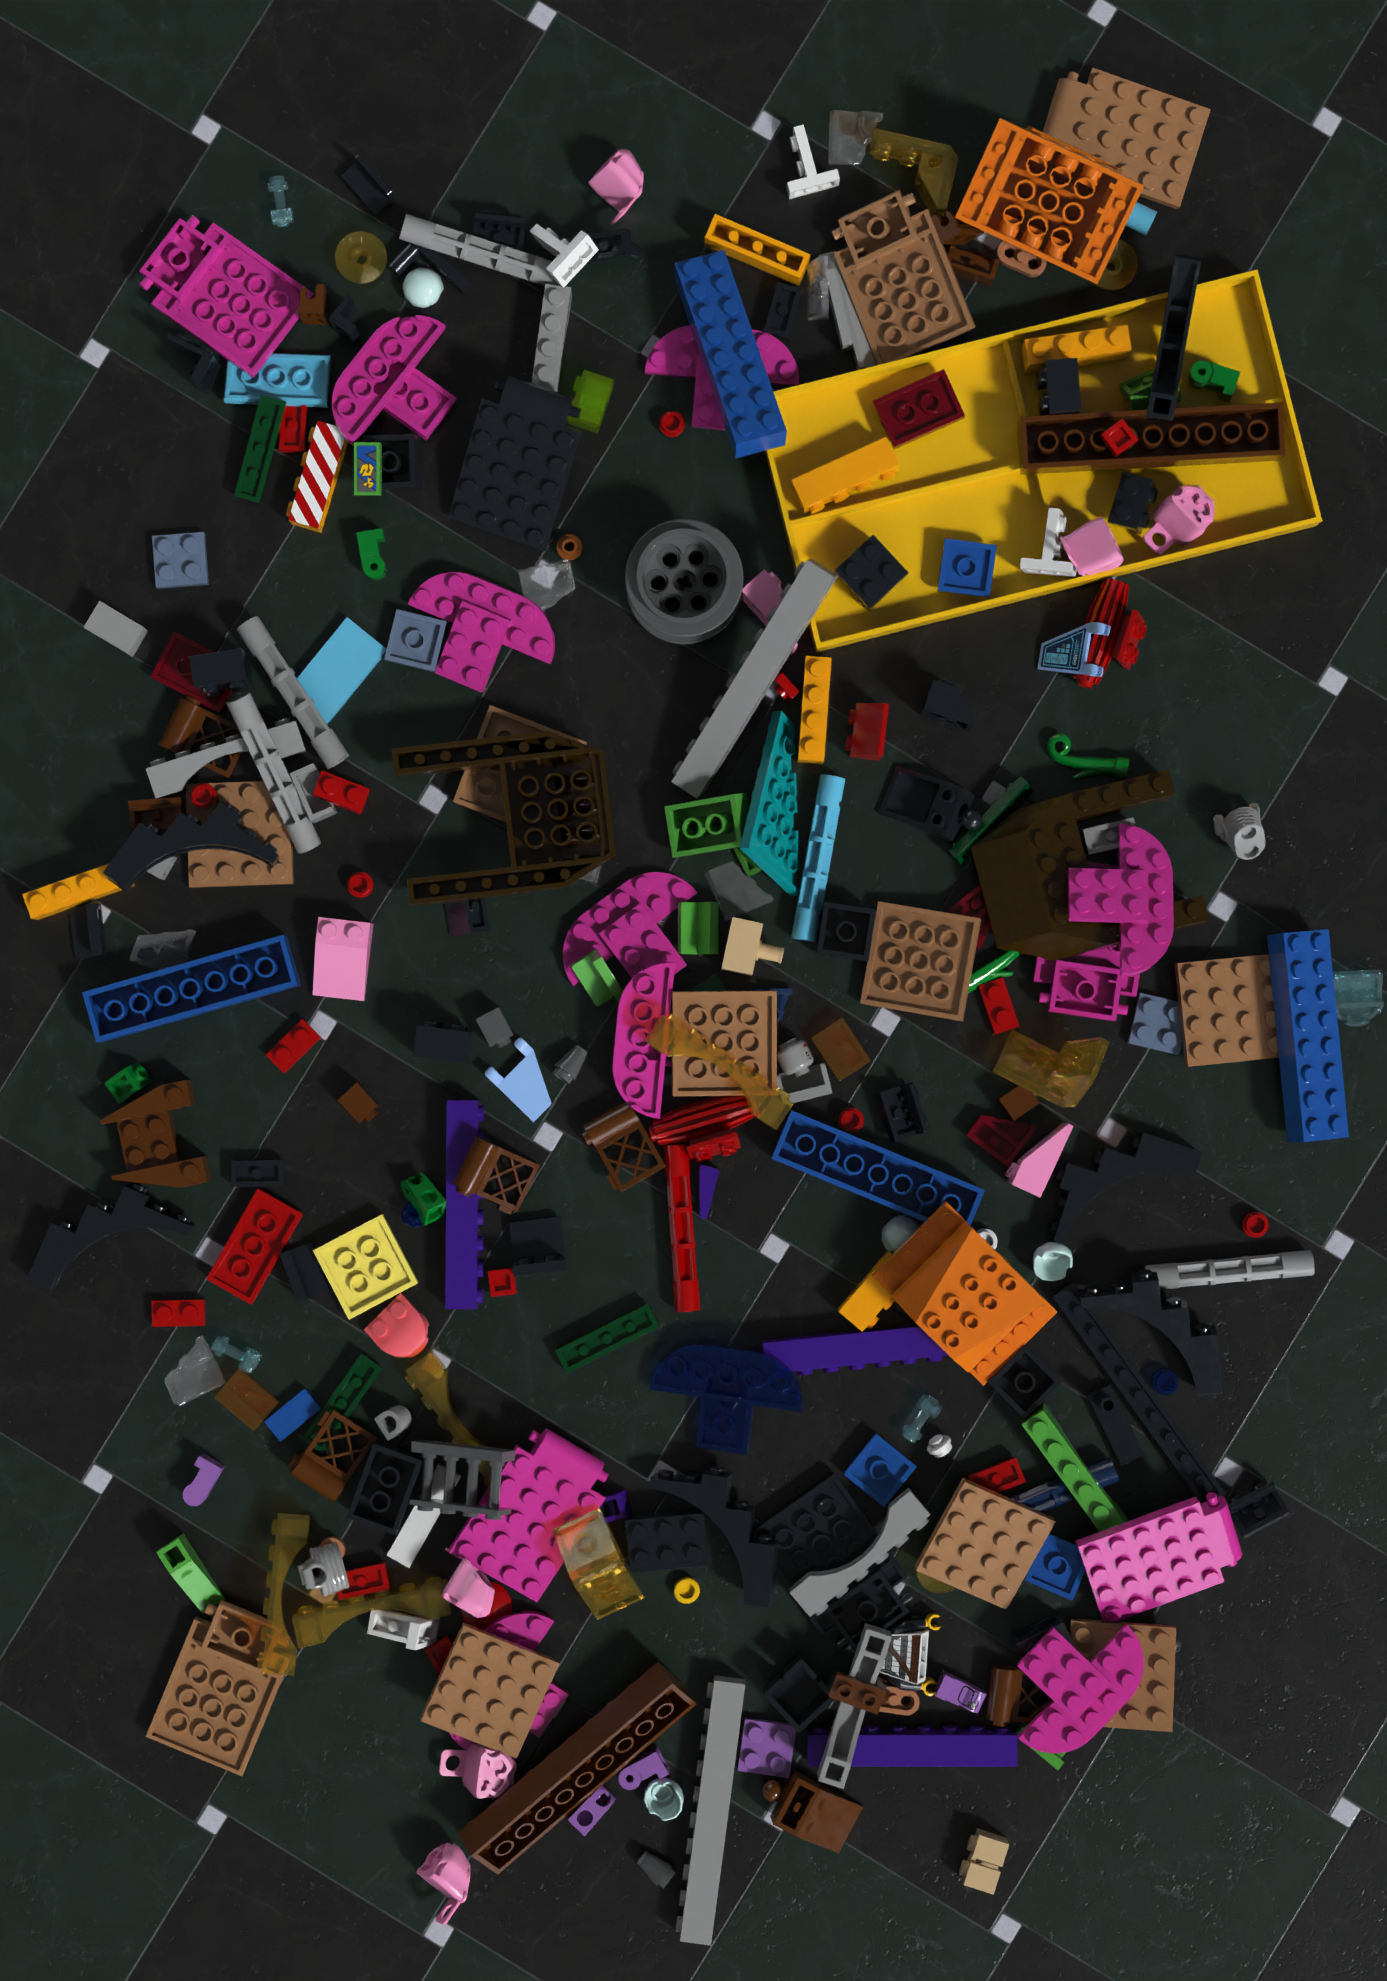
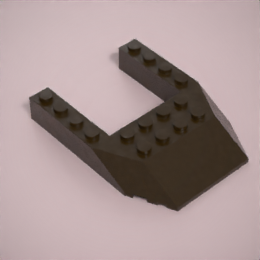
[392,731,616,907]
[970,770,1209,961]

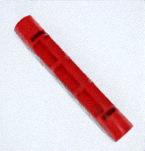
[663,1144,700,1312]

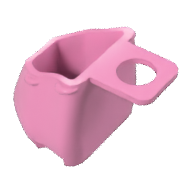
[588,149,644,225]
[1143,485,1215,555]
[1060,517,1124,576]
[441,1548,495,1618]
[439,1741,517,1799]
[417,1843,471,1925]

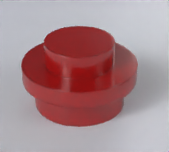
[659,411,685,437]
[190,783,217,809]
[347,872,374,898]
[838,1107,864,1133]
[1242,1212,1269,1238]

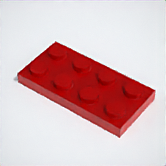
[206,1188,304,1305]

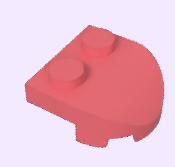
[364,1293,429,1358]

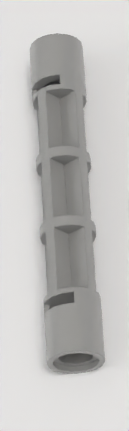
[399,214,560,286]
[237,616,349,769]
[226,692,321,854]
[1144,1250,1315,1290]

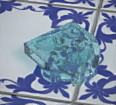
[1333,970,1384,1027]

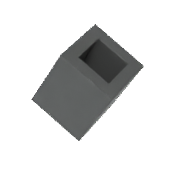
[476,1007,514,1049]

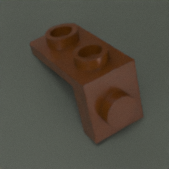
[829,1672,890,1715]

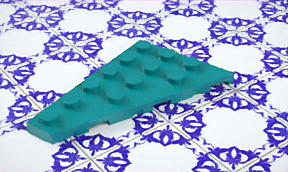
[740,711,800,896]

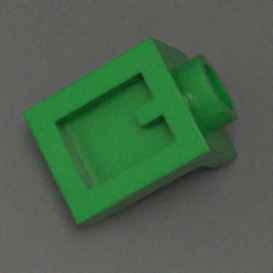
[104,1062,152,1104]

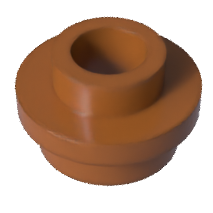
[557,534,583,561]

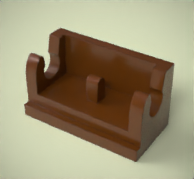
[931,211,984,245]
[947,244,1000,287]
[297,284,330,325]
[128,797,185,831]

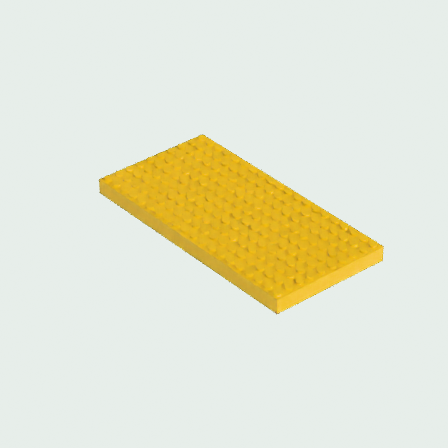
[765,269,1322,652]

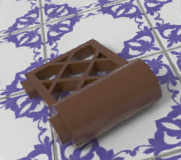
[158,696,242,778]
[581,1101,666,1193]
[453,1136,540,1215]
[288,1408,377,1502]
[986,1664,1052,1727]

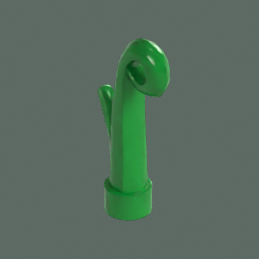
[1047,734,1129,780]
[968,950,1020,994]

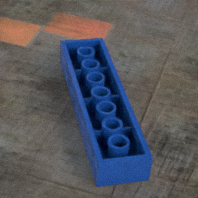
[674,250,787,458]
[1267,929,1349,1142]
[82,935,301,1043]
[771,1110,985,1225]

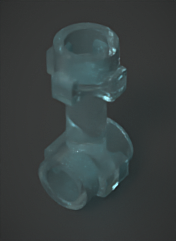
[268,176,294,227]
[211,1336,261,1373]
[901,1394,942,1443]

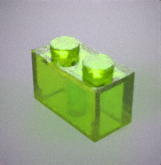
[568,370,614,434]

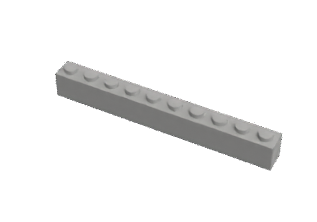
[671,559,838,799]
[675,1675,745,1946]

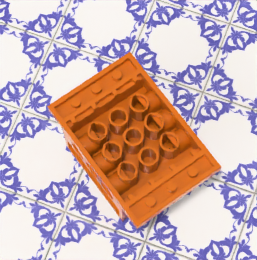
[955,118,1144,284]
[872,1201,1057,1386]

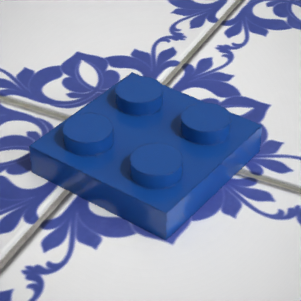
[937,538,997,598]
[843,1433,917,1507]
[1024,1533,1085,1601]

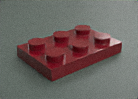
[872,369,965,450]
[150,632,232,714]

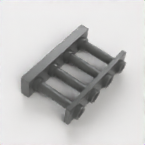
[409,1440,515,1520]

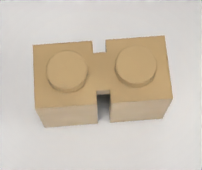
[959,1828,1009,1895]

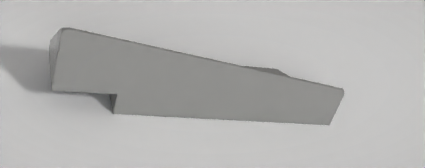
[819,251,877,370]

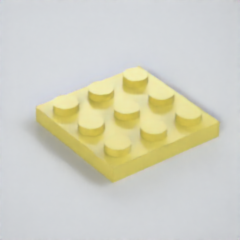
[313,1214,419,1319]

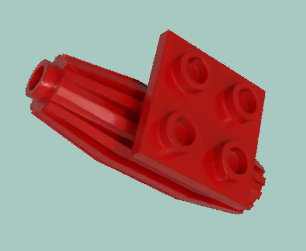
[1073,578,1147,689]
[648,1096,759,1164]

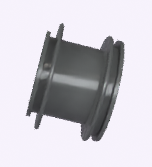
[625,519,743,644]

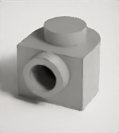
[374,1405,412,1441]

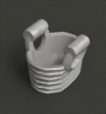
[1213,803,1265,860]
[297,1542,349,1598]

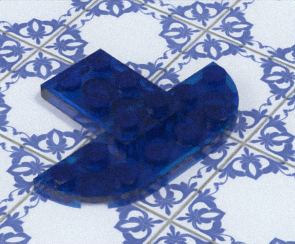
[649,1344,803,1455]

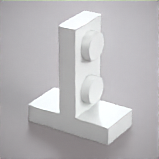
[786,124,840,199]
[530,224,599,288]
[1020,508,1077,577]
[367,1607,440,1650]

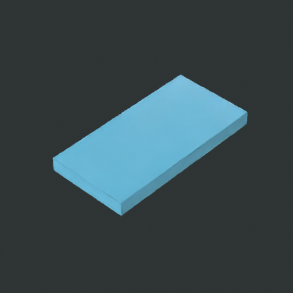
[224,353,332,408]
[282,617,387,725]

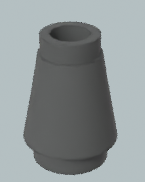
[552,1044,588,1084]
[637,1851,676,1889]

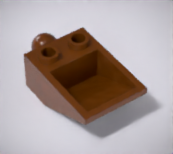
[762,1770,863,1853]

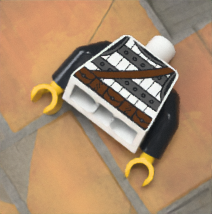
[880,1613,941,1696]

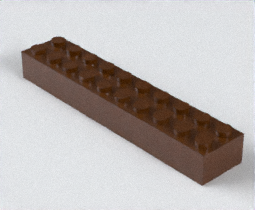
[1017,402,1286,475]
[458,1662,697,1875]

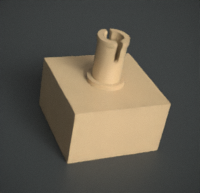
[721,917,785,976]

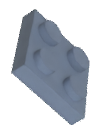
[152,532,209,589]
[384,609,447,673]
[1127,993,1182,1055]

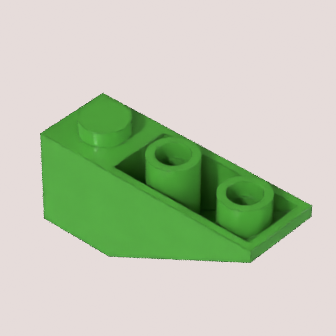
[156,1533,225,1613]

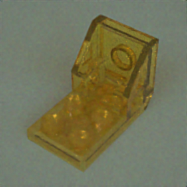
[869,128,958,217]
[993,1029,1110,1108]
[552,1508,644,1620]

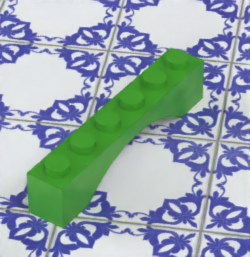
[1022,1402,1130,1532]

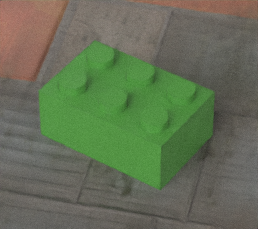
[664,793,750,858]

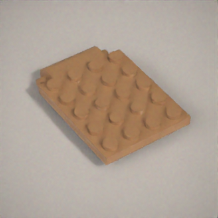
[1042,68,1211,209]
[832,190,976,365]
[146,1600,292,1776]

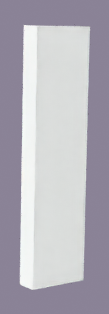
[387,1464,461,1568]

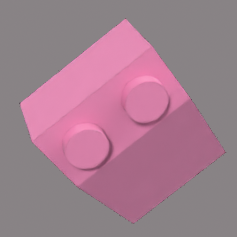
[741,569,798,655]
[313,917,374,1001]
[1005,1123,1073,1198]

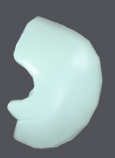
[402,267,444,308]
[882,1215,921,1253]
[1033,1242,1073,1281]
[644,1777,684,1821]

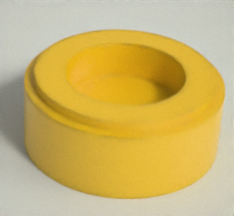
[674,1576,700,1604]

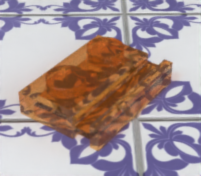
[811,1017,871,1082]
[214,1368,280,1431]

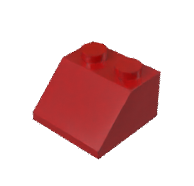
[845,703,889,761]

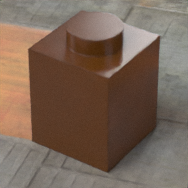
[997,1081,1040,1121]
[338,1082,380,1123]

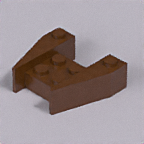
[100,1080,212,1188]

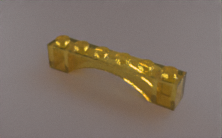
[644,1014,794,1130]
[405,1350,491,1489]
[258,1513,310,1676]
[292,1577,454,1649]

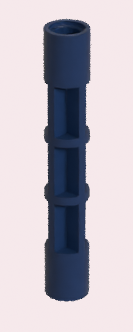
[1010,1457,1119,1512]

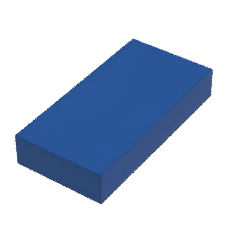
[264,1388,322,1442]

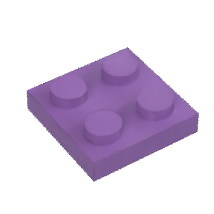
[737,1717,796,1778]

